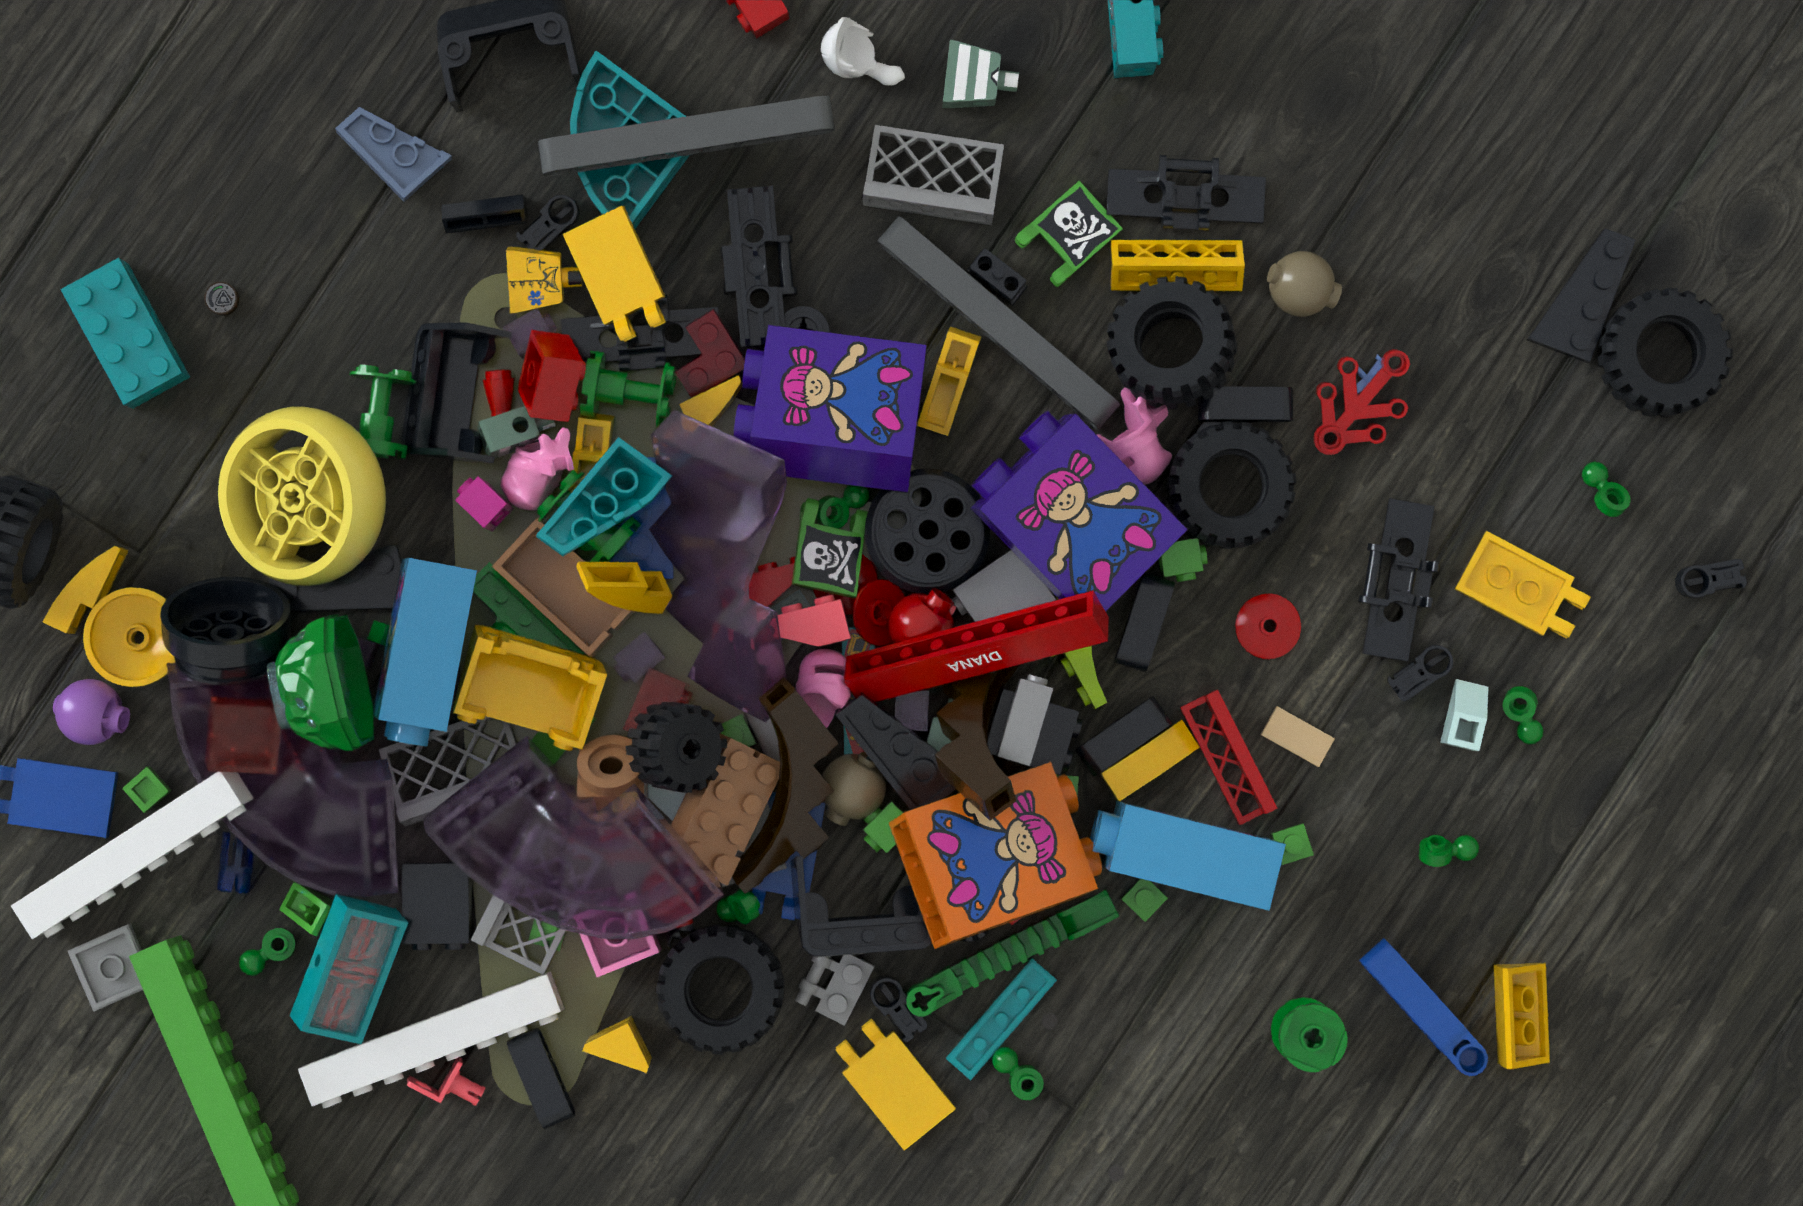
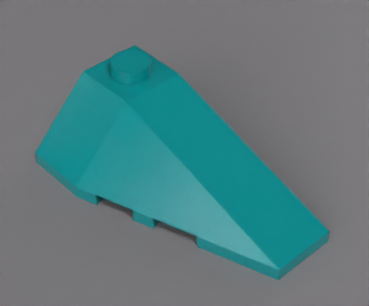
[536,437,672,557]

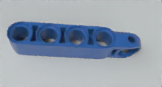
[1359,938,1488,1076]

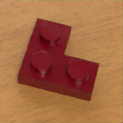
[675,309,745,398]

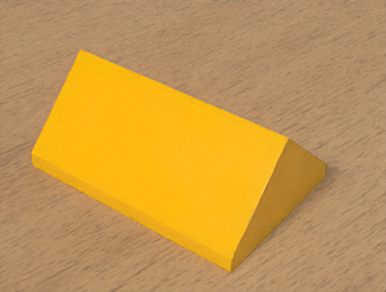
[1494,963,1550,1069]
[582,1016,652,1073]

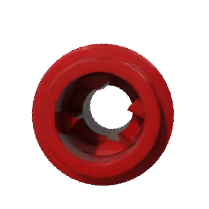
[482,369,515,417]

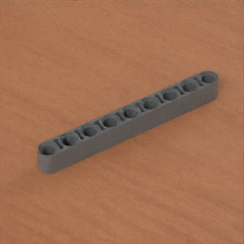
[538,96,835,176]
[877,216,1120,430]

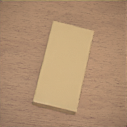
[1260,706,1335,767]

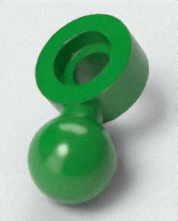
[1582,461,1631,517]
[816,485,869,529]
[1503,686,1544,745]
[1418,835,1479,867]
[716,889,760,925]
[239,928,296,976]
[992,1047,1044,1100]

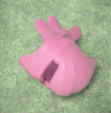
[1096,388,1172,485]
[501,427,574,510]
[796,649,851,728]

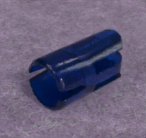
[217,831,256,894]

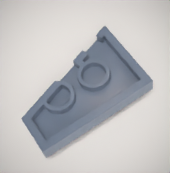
[335,107,452,202]

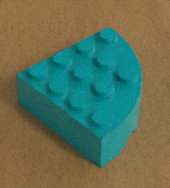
[570,51,690,229]

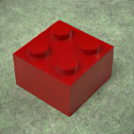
[517,330,586,422]

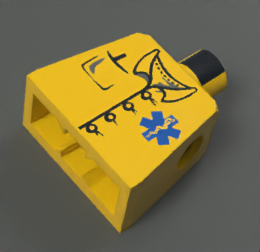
[506,247,582,313]

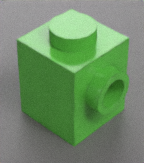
[1158,538,1208,582]
[863,801,903,853]

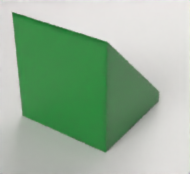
[367,620,389,646]

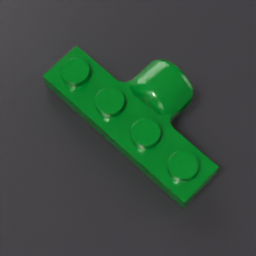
[473,562,584,654]

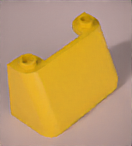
[453,625,607,751]

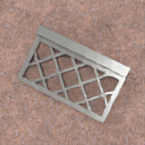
[863,125,1004,225]
[379,716,531,826]
[471,820,604,975]

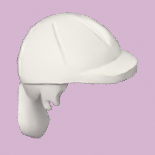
[821,17,905,85]

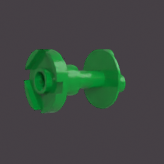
[580,350,676,428]
[349,364,416,460]
[537,470,642,562]
[1271,997,1348,1072]

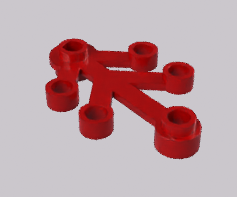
[1313,349,1410,455]

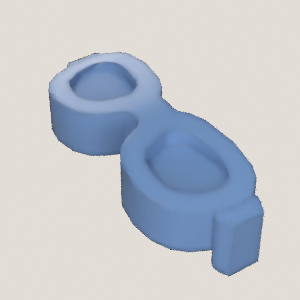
[1356,354,1382,394]

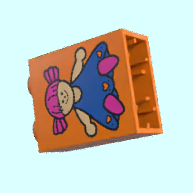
[889,762,1102,949]

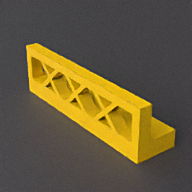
[1111,240,1245,291]

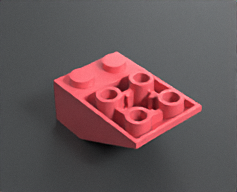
[743,595,852,647]

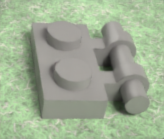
[795,955,875,1026]

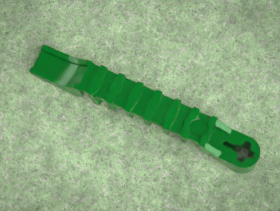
[906,889,1120,1017]

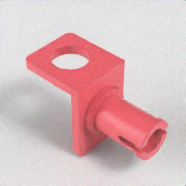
[407,1057,485,1106]

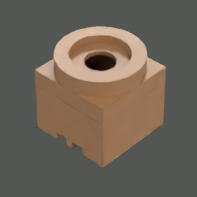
[576,735,649,829]

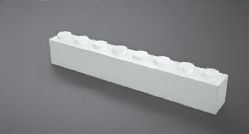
[11,765,254,939]
[298,972,565,1109]

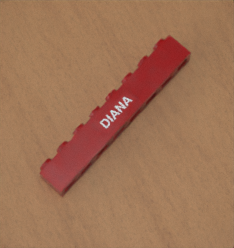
[844,590,1109,702]

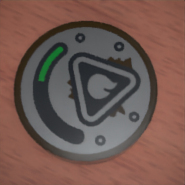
[204,282,239,316]

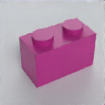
[455,476,515,532]

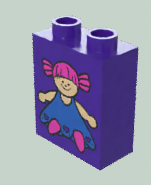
[733,325,927,492]
[971,411,1187,611]

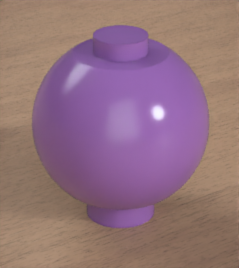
[53,679,130,745]

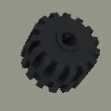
[626,702,727,793]

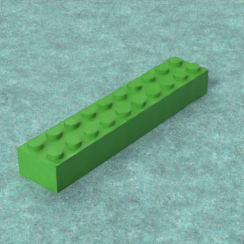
[129,935,299,1206]

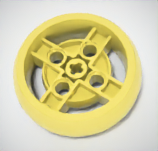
[218,407,386,586]

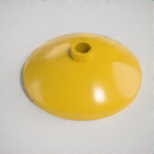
[83,588,176,687]

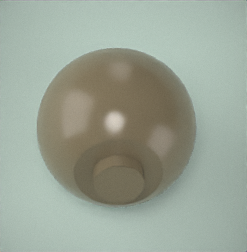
[1267,251,1342,317]
[822,752,886,826]

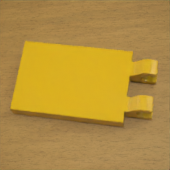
[563,206,666,342]
[1454,531,1591,639]
[835,1018,956,1151]

